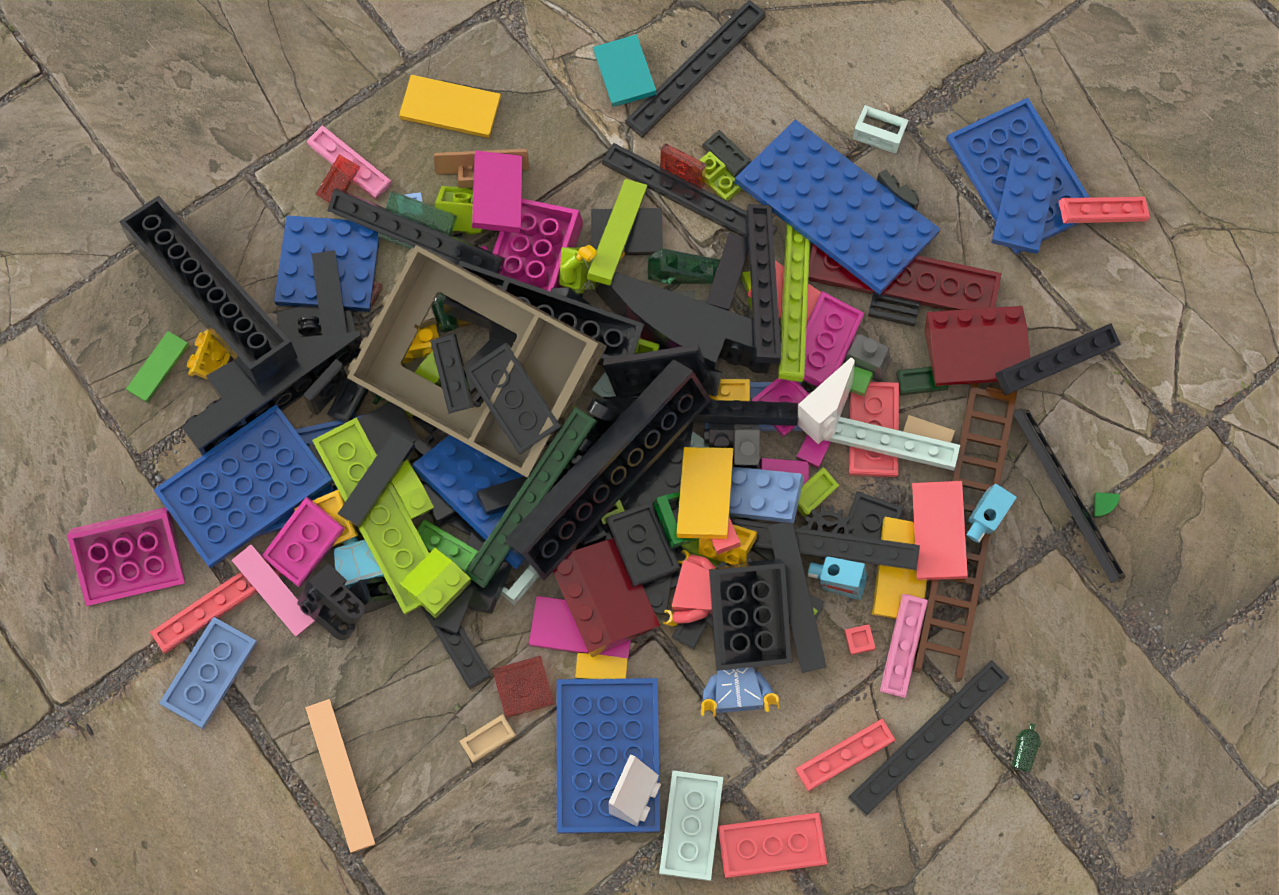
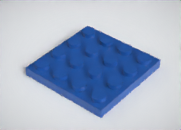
[274,216,381,312]

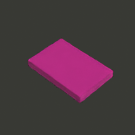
[261,497,346,587]

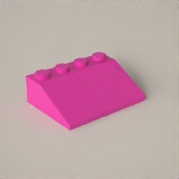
[493,198,584,291]
[67,507,185,606]

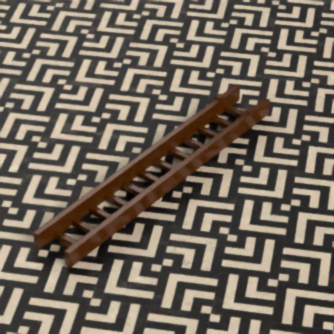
[913,383,1018,682]

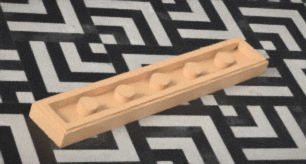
[305,699,376,853]

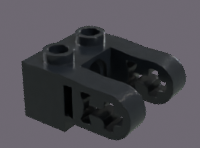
[579,398,627,452]
[297,563,365,640]

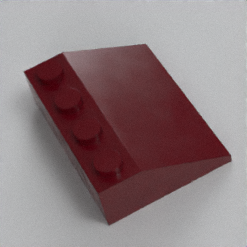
[924,306,1031,386]
[553,538,660,657]

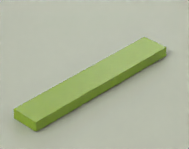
[587,179,647,286]

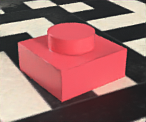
[844,624,875,656]

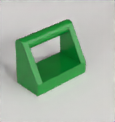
[653,492,699,549]

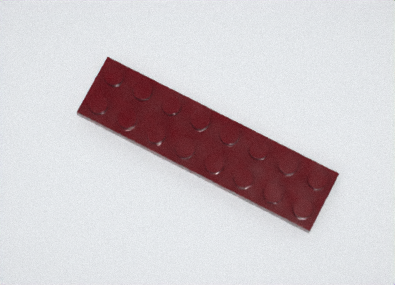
[808,244,1002,311]

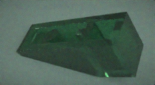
[648,248,720,284]

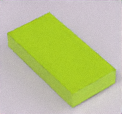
[797,467,840,517]

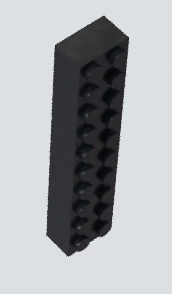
[119,196,298,386]
[504,359,712,581]

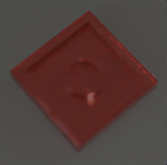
[660,143,706,188]
[492,655,554,719]

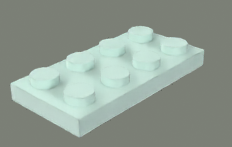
[659,771,723,881]

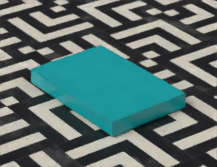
[593,34,657,108]

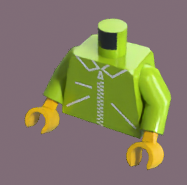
[559,245,625,298]

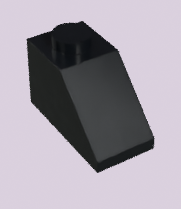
[345,577,397,613]

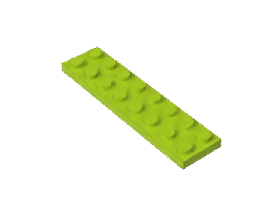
[312,417,429,615]

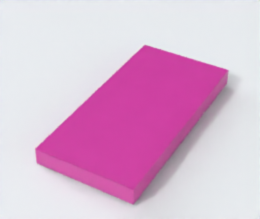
[472,150,522,233]
[803,291,864,387]
[529,596,631,659]

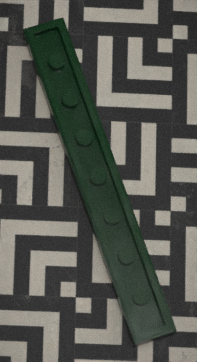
[465,407,597,588]

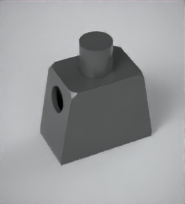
[843,334,891,382]
[733,424,760,467]

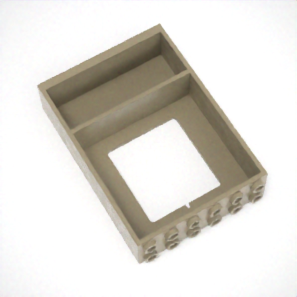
[347,245,607,478]

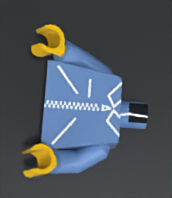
[701,667,780,717]

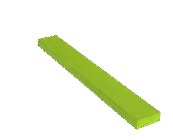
[778,223,810,382]

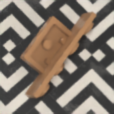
[434,149,529,188]

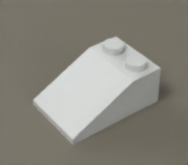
[798,358,855,444]
[609,754,661,826]

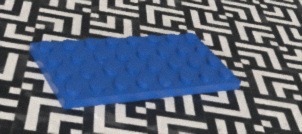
[734,119,940,295]

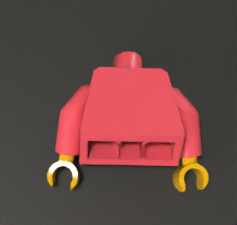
[663,550,716,627]

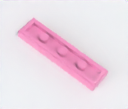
[307,125,392,200]
[232,545,315,637]
[880,594,928,698]

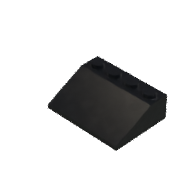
[709,559,792,671]

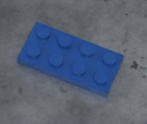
[991,155,1058,254]

